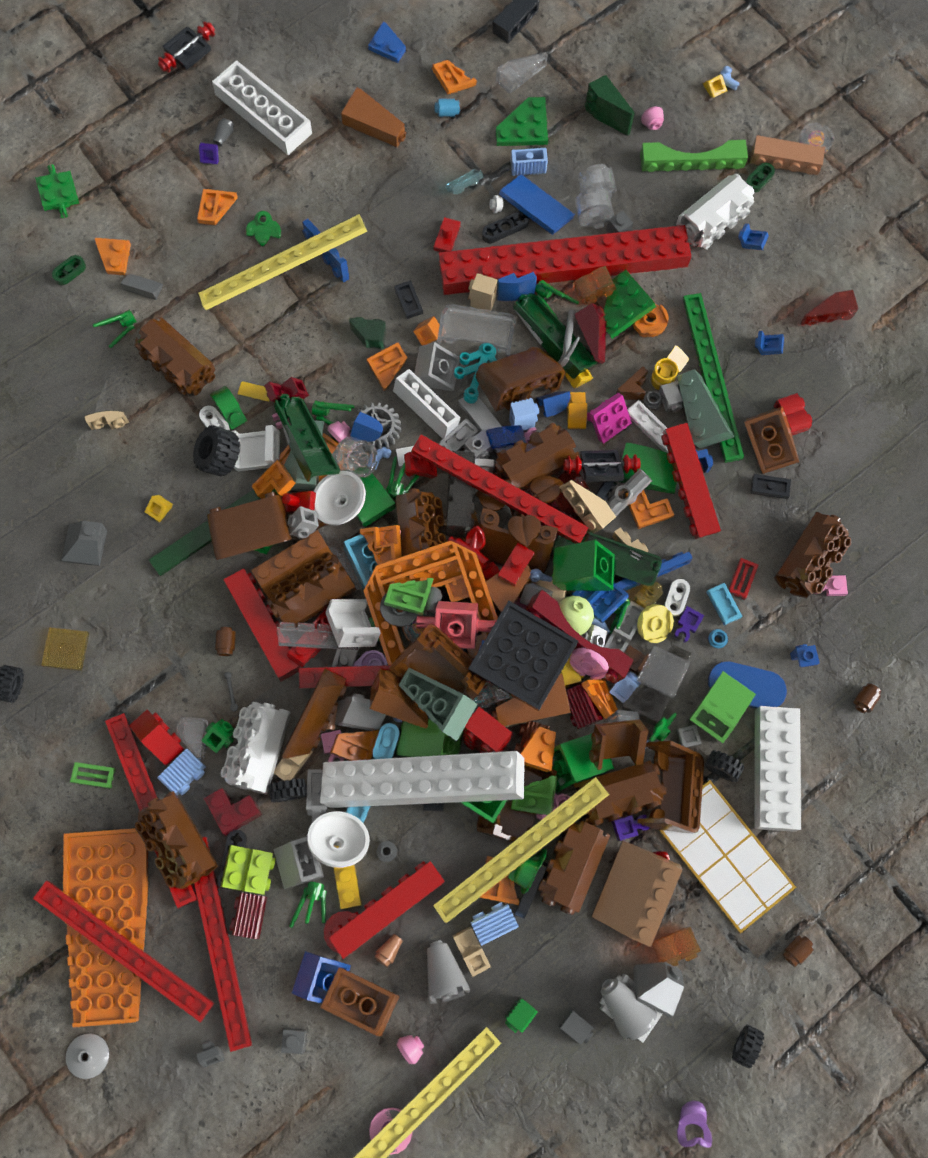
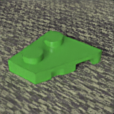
[384,578,433,616]
[511,776,558,815]

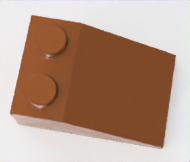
[744,406,799,474]
[370,669,428,729]
[320,967,400,1036]

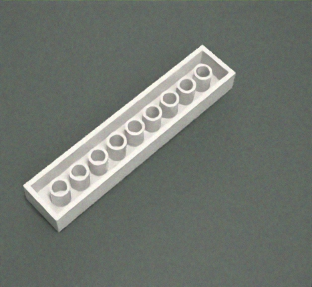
[320,751,524,808]

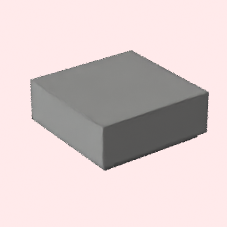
[676,725,702,748]

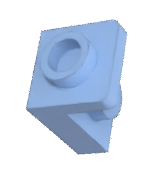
[610,672,641,704]

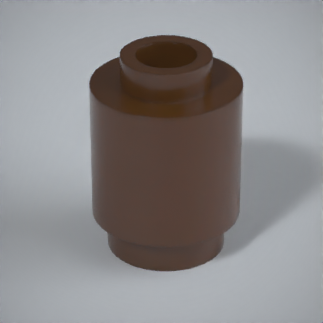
[215,627,236,656]
[853,683,881,713]
[783,935,814,967]

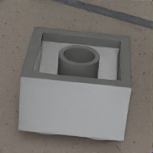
[414,342,460,391]

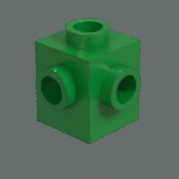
[201,719,235,754]

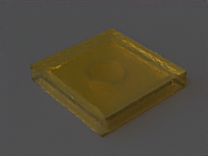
[41,627,89,671]

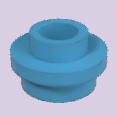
[708,629,728,649]

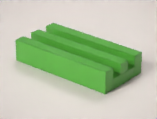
[70,762,116,789]

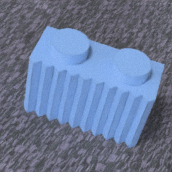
[510,148,548,176]
[509,398,539,431]
[157,749,206,796]
[470,902,519,946]

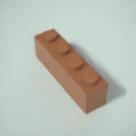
[750,135,825,175]

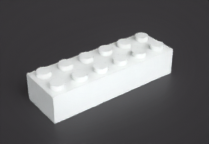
[212,60,312,155]
[754,706,801,832]

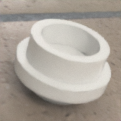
[490,195,503,213]

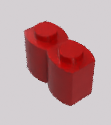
[774,393,812,436]

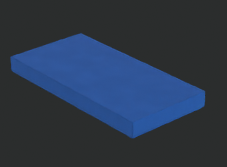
[499,174,575,235]

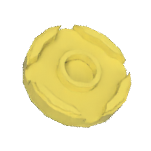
[637,604,674,643]

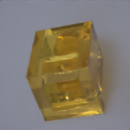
[632,581,664,608]

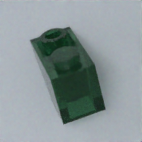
[349,317,387,349]

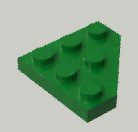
[496,97,548,146]
[604,269,656,339]

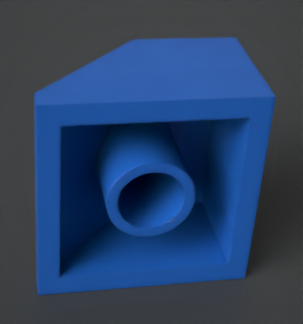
[292,951,351,1003]

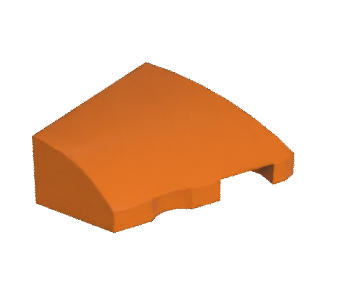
[360,525,402,565]

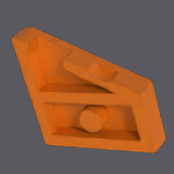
[197,189,238,225]
[95,238,131,275]

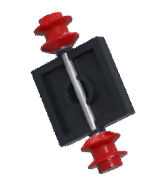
[158,21,215,73]
[563,450,641,482]

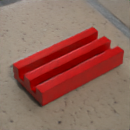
[728,558,759,600]

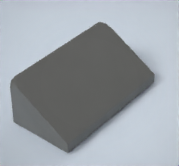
[121,273,163,300]

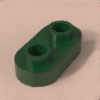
[746,163,775,193]
[52,255,86,285]

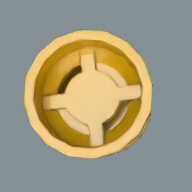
[651,358,678,390]

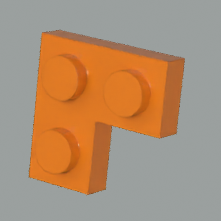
[252,459,296,499]
[625,490,674,529]

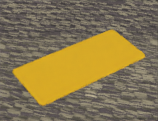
[238,381,269,401]

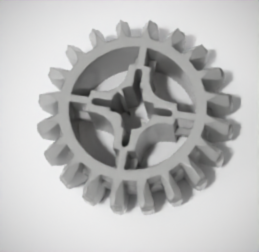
[351,402,401,452]

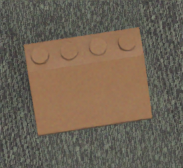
[592,840,683,947]

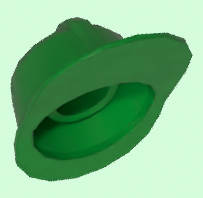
[508,848,547,894]

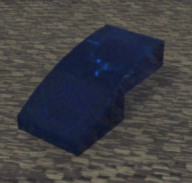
[486,425,527,448]

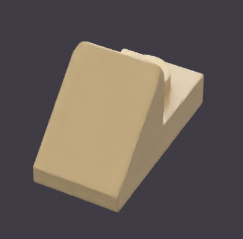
[274,750,313,781]

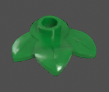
[246,211,281,246]
[648,713,677,742]

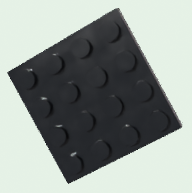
[468,600,578,711]

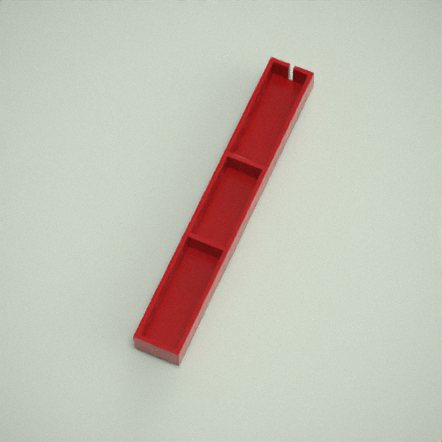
[439,225,692,295]

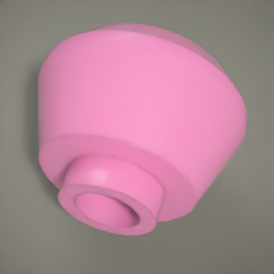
[641,106,664,130]
[328,421,351,445]
[397,1035,424,1064]

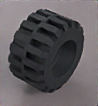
[193,425,240,477]

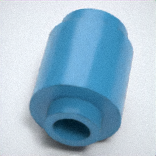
[434,98,460,117]

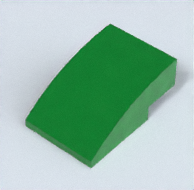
[619,442,678,494]
[345,466,396,528]

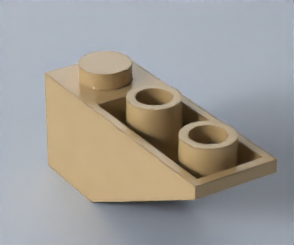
[559,480,616,533]

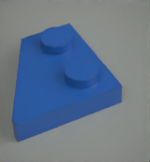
[368,22,406,63]

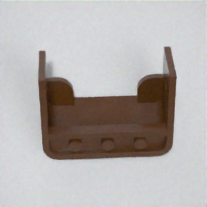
[637,741,704,833]

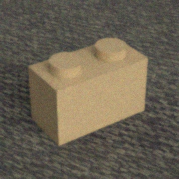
[469,273,498,313]

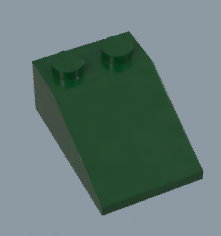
[585,75,635,135]

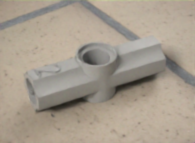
[606,469,652,516]

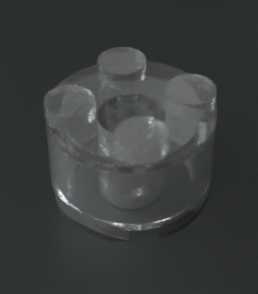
[578,164,616,204]
[575,188,614,229]
[332,436,378,478]

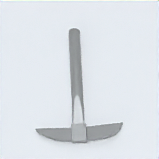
[558,310,579,367]

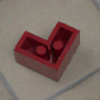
[204,788,263,836]

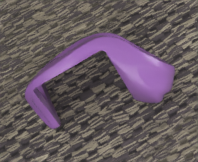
[677,1100,712,1148]

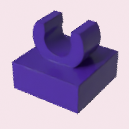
[199,143,219,164]

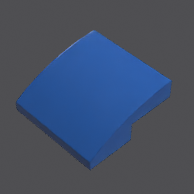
[496,272,537,301]
[572,583,629,623]

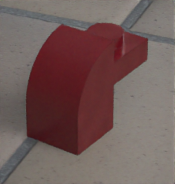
[264,377,309,403]

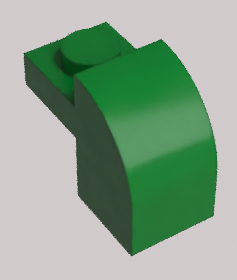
[209,386,247,430]

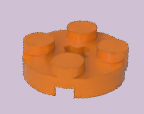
[632,304,669,337]

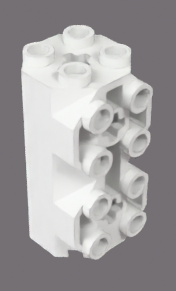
[676,174,754,249]
[221,702,291,795]

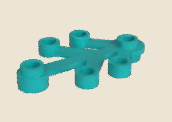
[454,343,497,404]

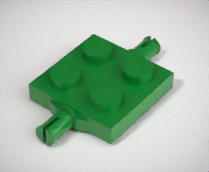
[35,164,80,218]

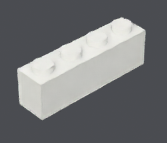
[393,369,461,439]

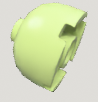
[558,596,594,635]

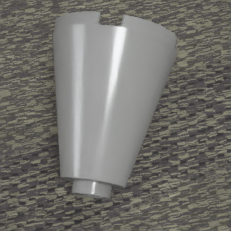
[427,941,470,1004]
[601,979,657,1040]

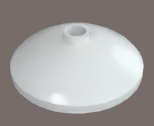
[314,471,366,525]
[307,811,370,868]

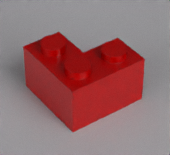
[129,709,184,766]

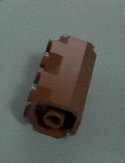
[134,317,216,396]
[494,423,579,491]
[396,489,446,557]
[774,512,851,599]
[267,552,357,632]
[572,761,667,826]
[135,791,218,889]
[537,821,610,915]

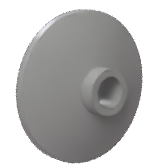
[66,1033,109,1079]

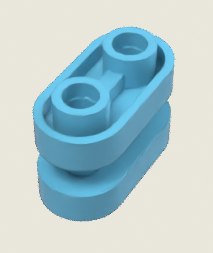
[373,723,399,759]

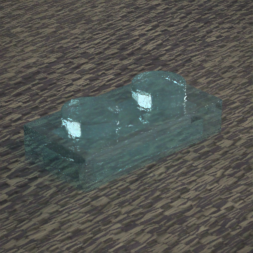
[445,169,484,194]

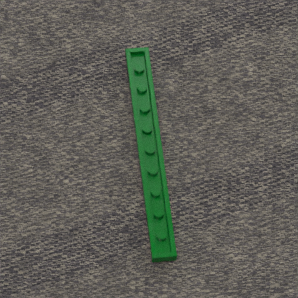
[683,293,744,463]

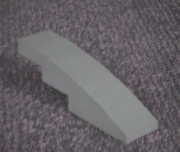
[458,393,514,454]
[604,601,645,652]

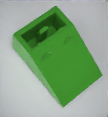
[689,671,756,743]

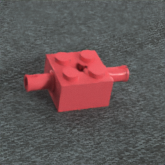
[416,601,497,649]

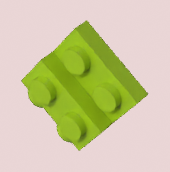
[220,845,275,895]

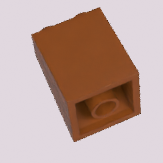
[486,565,531,618]

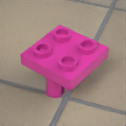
[587,393,632,444]

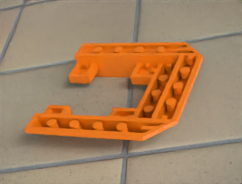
[364,541,498,665]

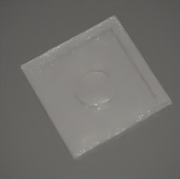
[637,645,691,698]

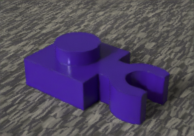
[674,606,704,643]
[612,815,650,841]

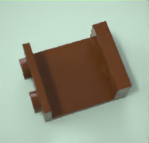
[589,719,648,770]

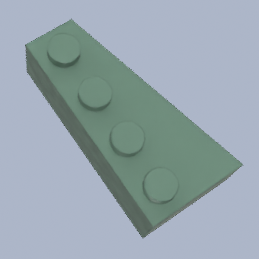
[677,369,735,449]
[399,668,477,741]

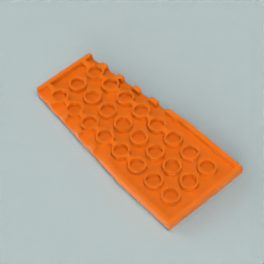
[63,828,148,1027]

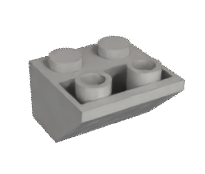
[335,694,386,731]
[273,837,324,890]

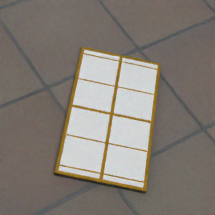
[659,780,796,934]

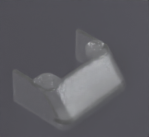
[437,304,517,355]

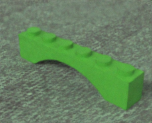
[640,140,748,172]

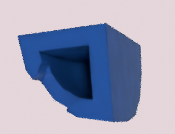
[537,391,570,417]
[350,412,383,442]

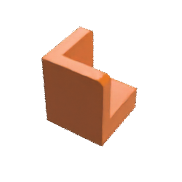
[413,316,443,346]

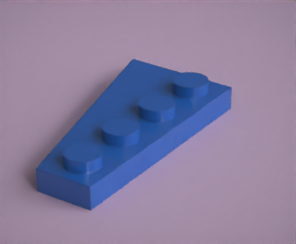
[302,219,349,283]

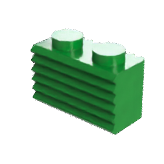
[505,997,538,1033]

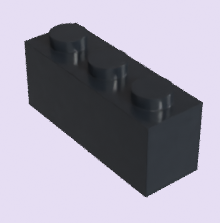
[492,0,539,43]

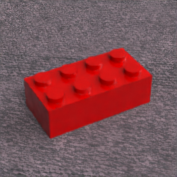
[463,707,512,753]

